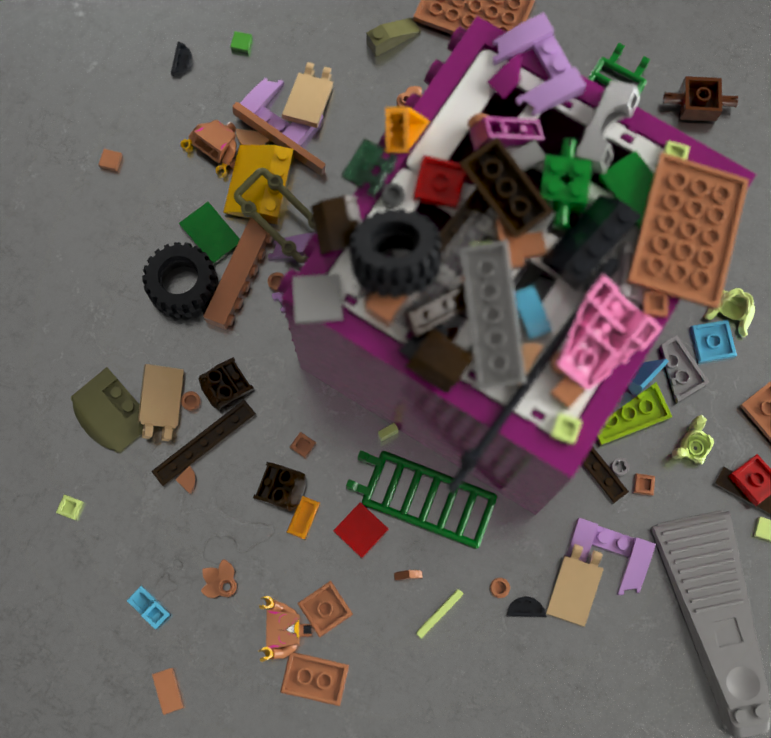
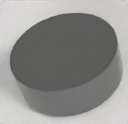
[381,183,405,208]

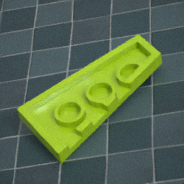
[597,382,672,446]

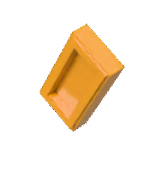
[287,496,320,540]

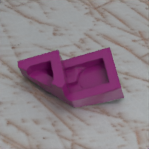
[487,53,522,99]

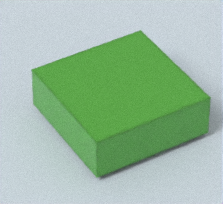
[230,31,252,53]

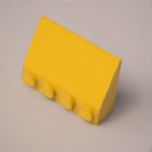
[223,145,294,225]

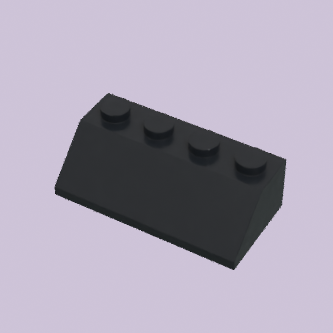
[541,195,641,291]

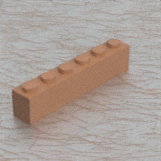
[203,218,273,330]

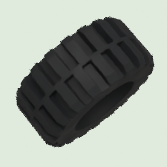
[349,209,441,298]
[142,242,218,318]

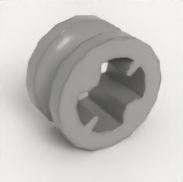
[610,458,630,476]

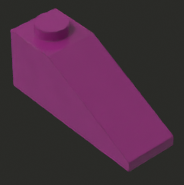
[469,116,545,150]

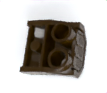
[311,195,361,256]
[405,327,474,394]
[198,357,254,410]
[253,462,306,511]

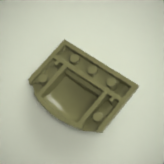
[71,367,143,453]

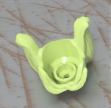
[703,288,755,337]
[672,415,714,464]

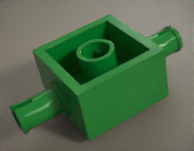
[539,138,592,230]

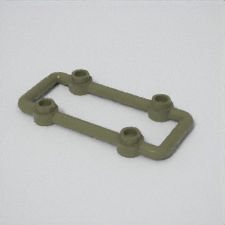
[234,168,315,263]

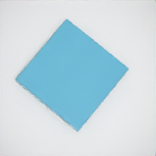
[690,320,737,364]

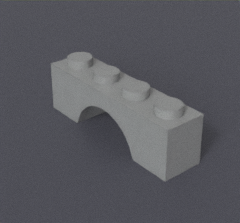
[575,80,640,174]

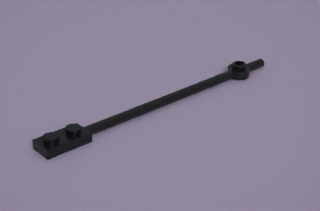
[446,256,619,493]

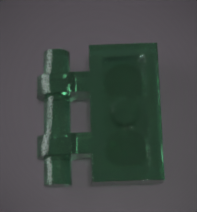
[341,138,398,196]

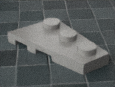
[660,335,710,403]

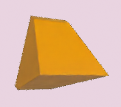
[385,107,430,153]

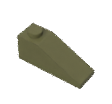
[366,17,421,57]

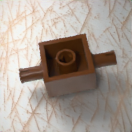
[663,76,738,121]

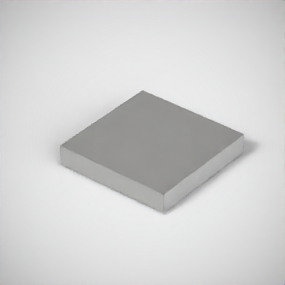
[293,274,343,324]

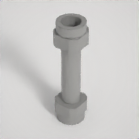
[617,242,636,299]

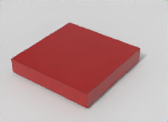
[413,155,466,210]
[729,454,771,507]
[333,502,389,558]

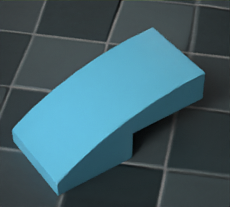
[515,285,552,339]
[127,585,170,630]

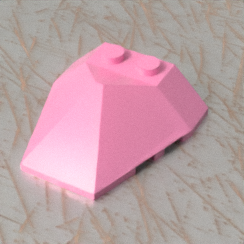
[556,274,662,390]

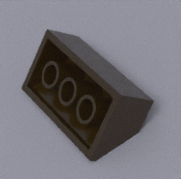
[459,137,553,239]

